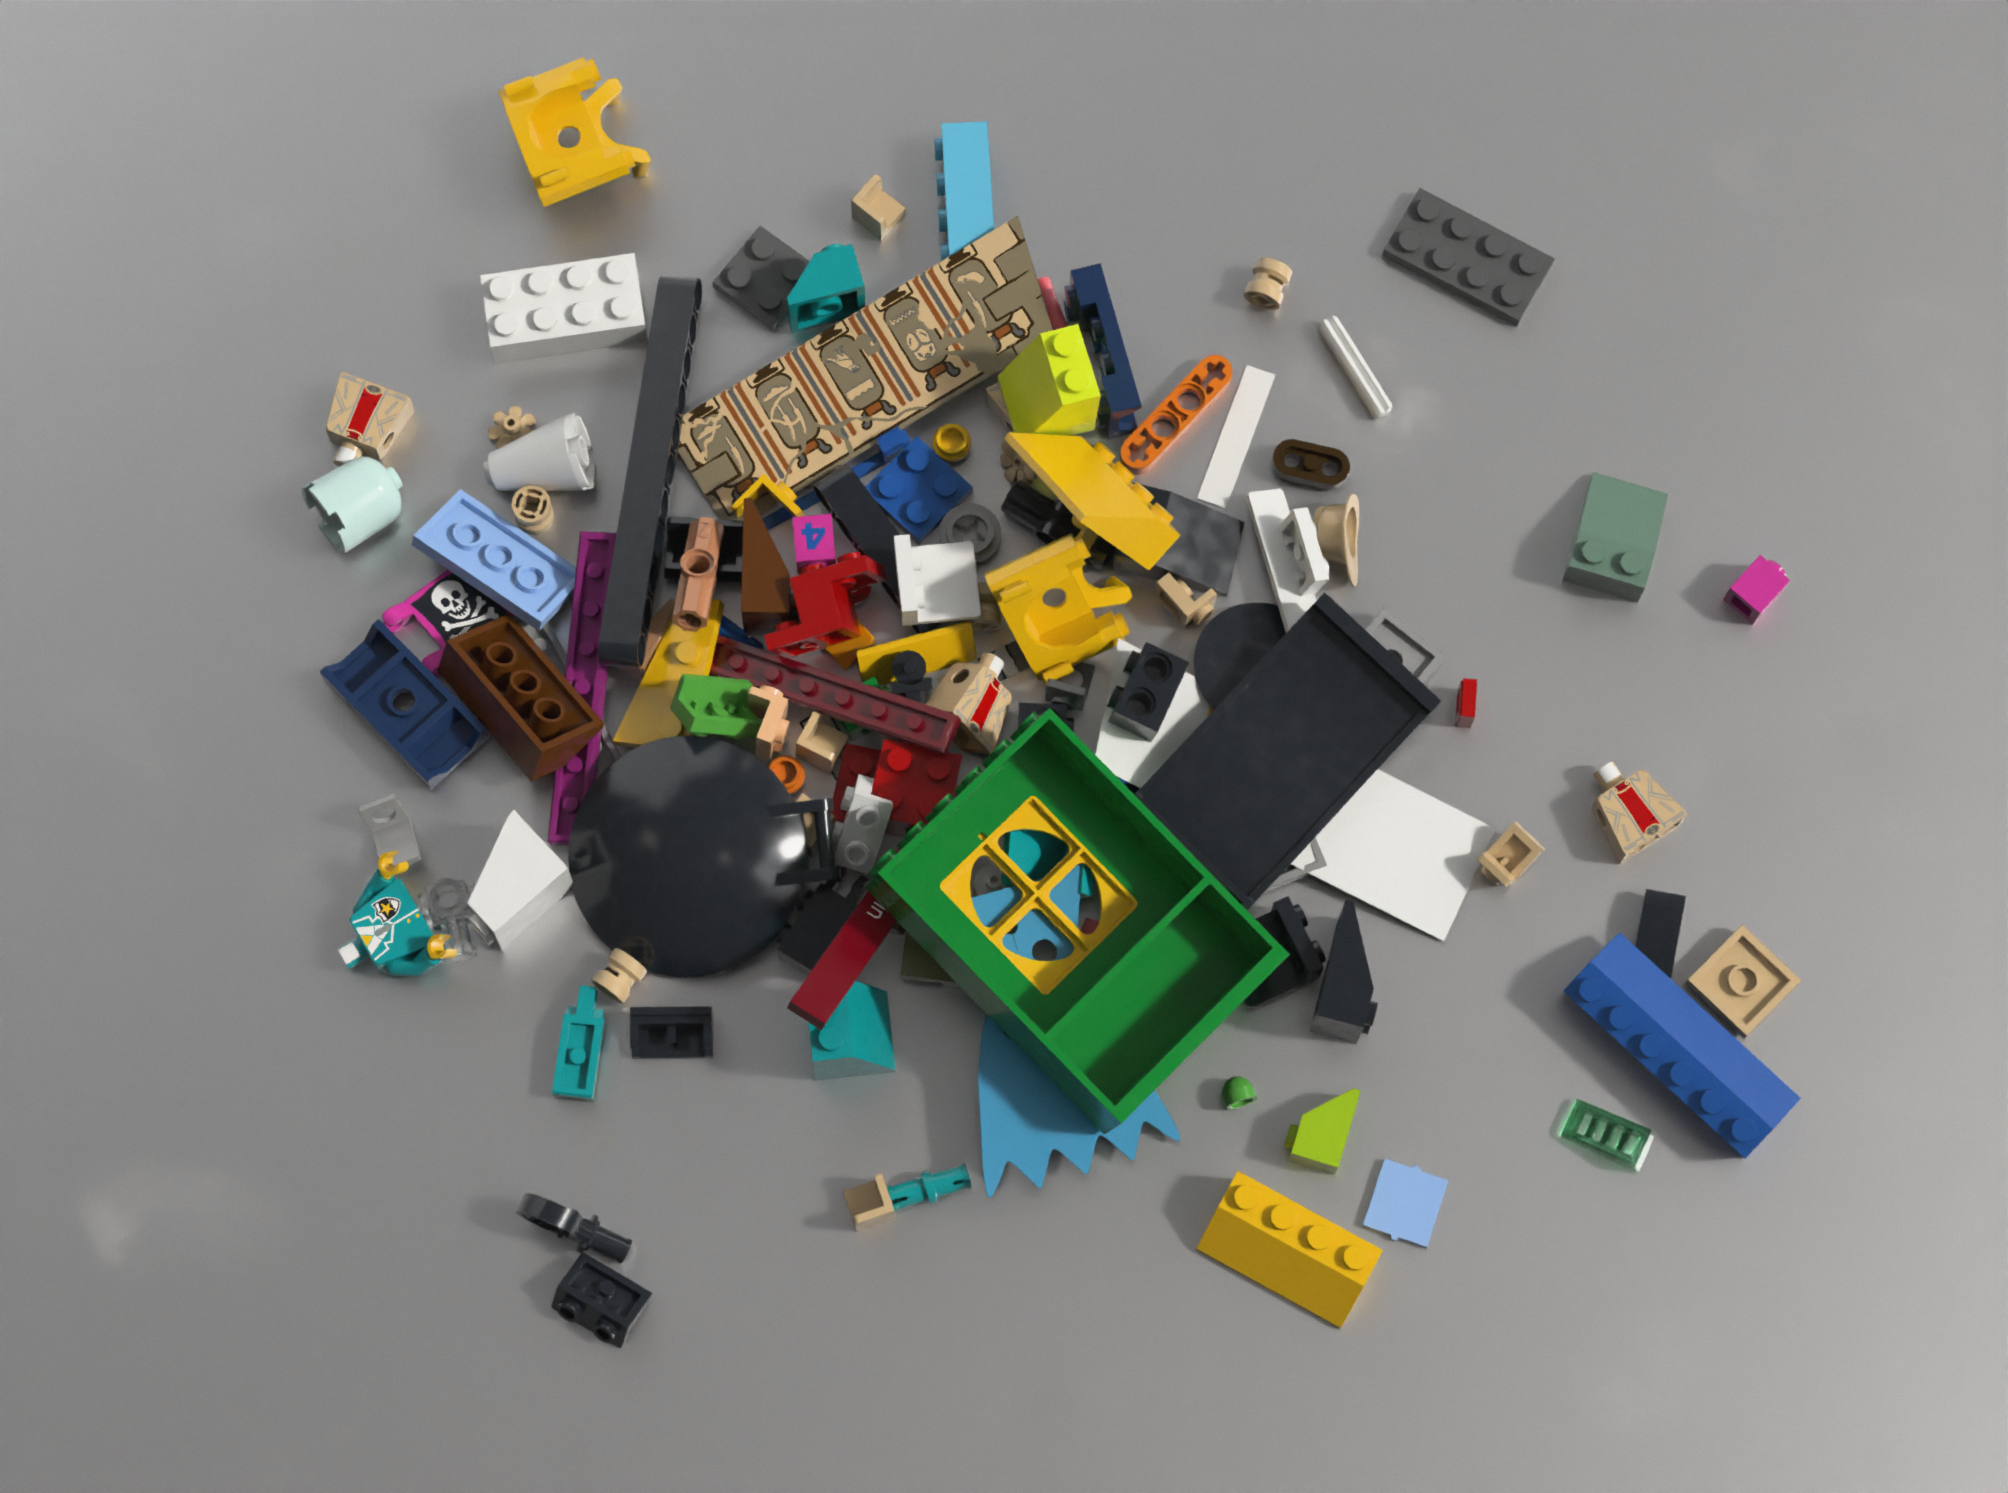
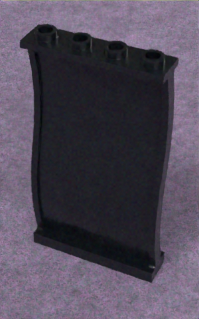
[1135,592,1441,910]

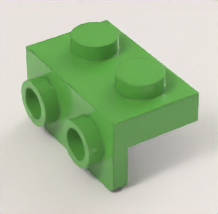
[670,674,762,740]

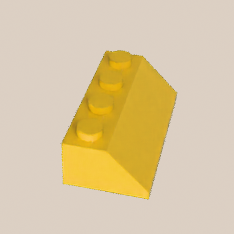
[1196,1171,1383,1329]

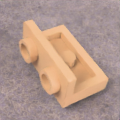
[747,685,790,763]

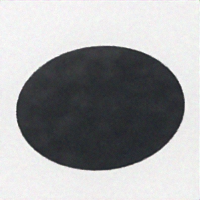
[1194,603,1286,710]

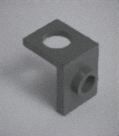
[1045,662,1095,711]

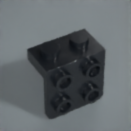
[1243,896,1326,1009]

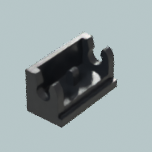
[630,1006,714,1059]

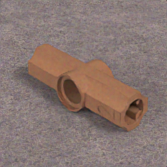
[672,517,724,632]

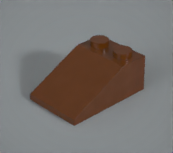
[741,498,800,636]

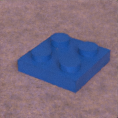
[865,436,973,545]

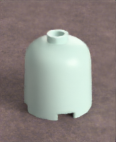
[301,456,403,553]

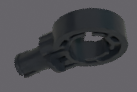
[516,1193,632,1264]

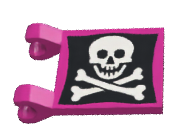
[382,569,515,677]

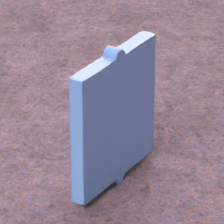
[1362,1158,1448,1248]

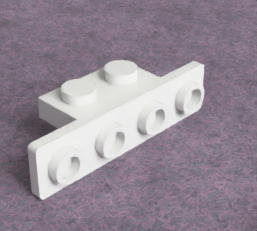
[1246,488,1329,633]

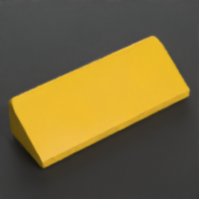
[856,621,977,686]

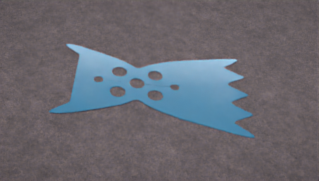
[972,849,1181,1198]

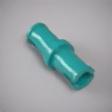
[887,1162,972,1211]

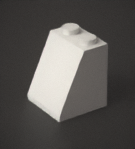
[467,810,573,950]

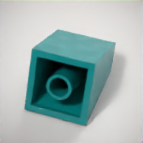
[808,981,896,1081]

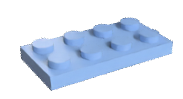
[411,489,576,631]

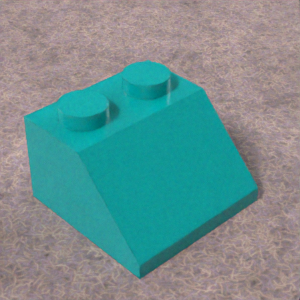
[787,244,865,334]

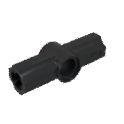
[1001,480,1116,571]

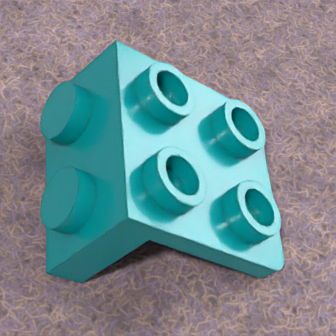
[1001,830,1095,899]

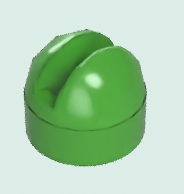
[1222,1076,1257,1110]

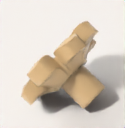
[488,406,536,449]
[1000,441,1038,485]

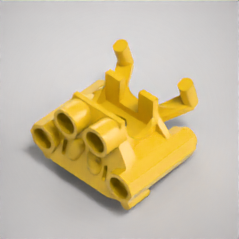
[498,57,651,207]
[985,515,1132,683]

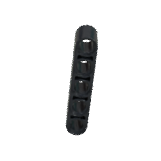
[813,464,943,634]

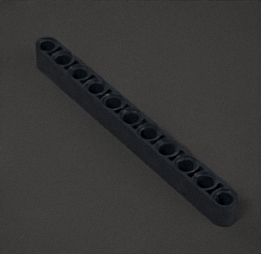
[598,276,702,668]

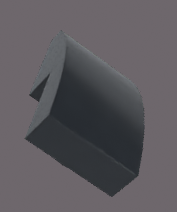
[1635,889,1686,978]

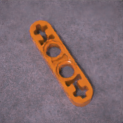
[1120,355,1233,475]

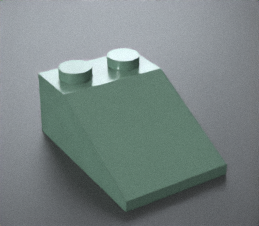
[1562,472,1668,602]

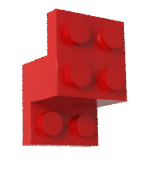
[764,552,887,659]
[830,738,962,838]

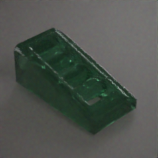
[1561,1099,1654,1172]

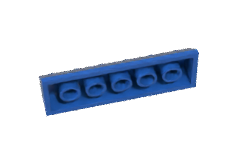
[1563,933,1801,1159]

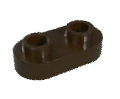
[1272,439,1350,490]

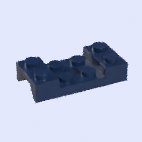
[1063,263,1142,440]
[320,619,490,790]

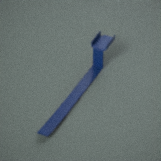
[762,426,911,530]

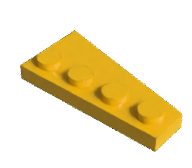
[612,599,724,748]

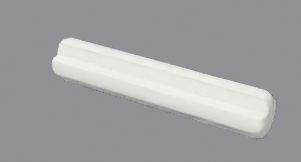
[1319,316,1392,419]

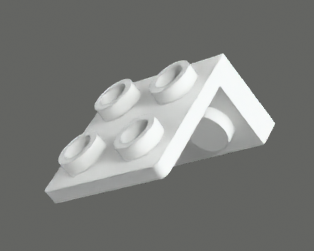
[894,534,981,626]

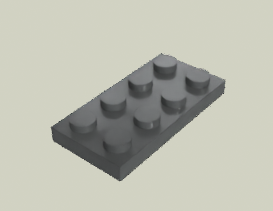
[1382,188,1555,326]

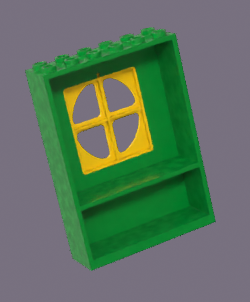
[865,708,1290,1134]

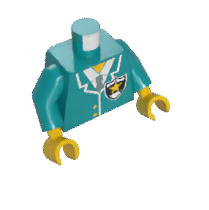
[338,850,457,977]

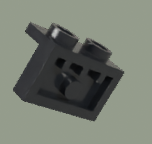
[551,1252,653,1348]

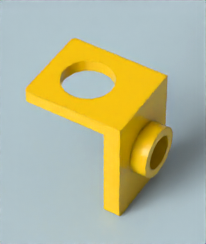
[731,473,804,518]

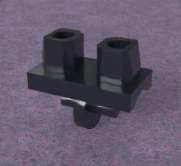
[889,650,933,704]

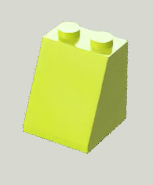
[997,324,1101,436]

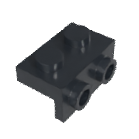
[664,517,743,582]

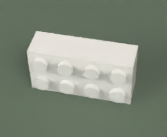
[480,253,648,364]

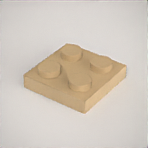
[1685,924,1801,1039]

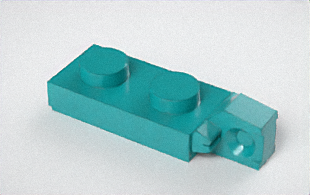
[552,985,605,1101]

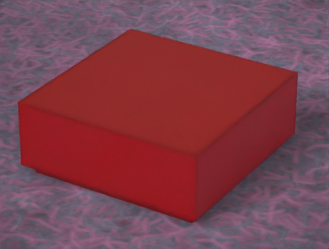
[1455,678,1477,728]

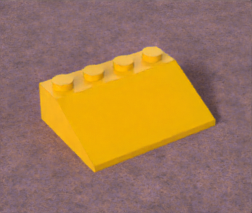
[1004,432,1180,570]

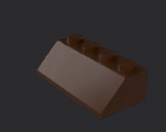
[437,613,604,782]

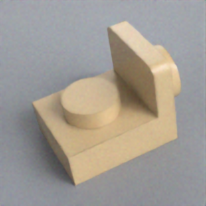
[1154,573,1217,629]

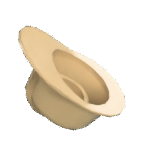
[1313,493,1359,587]

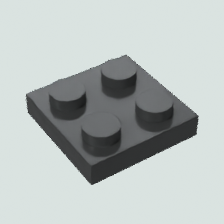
[712,226,809,331]

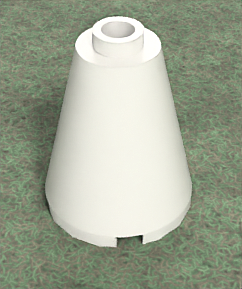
[483,413,597,491]

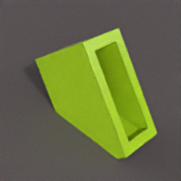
[1284,1088,1361,1175]

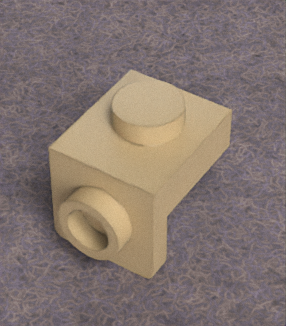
[1477,821,1545,887]

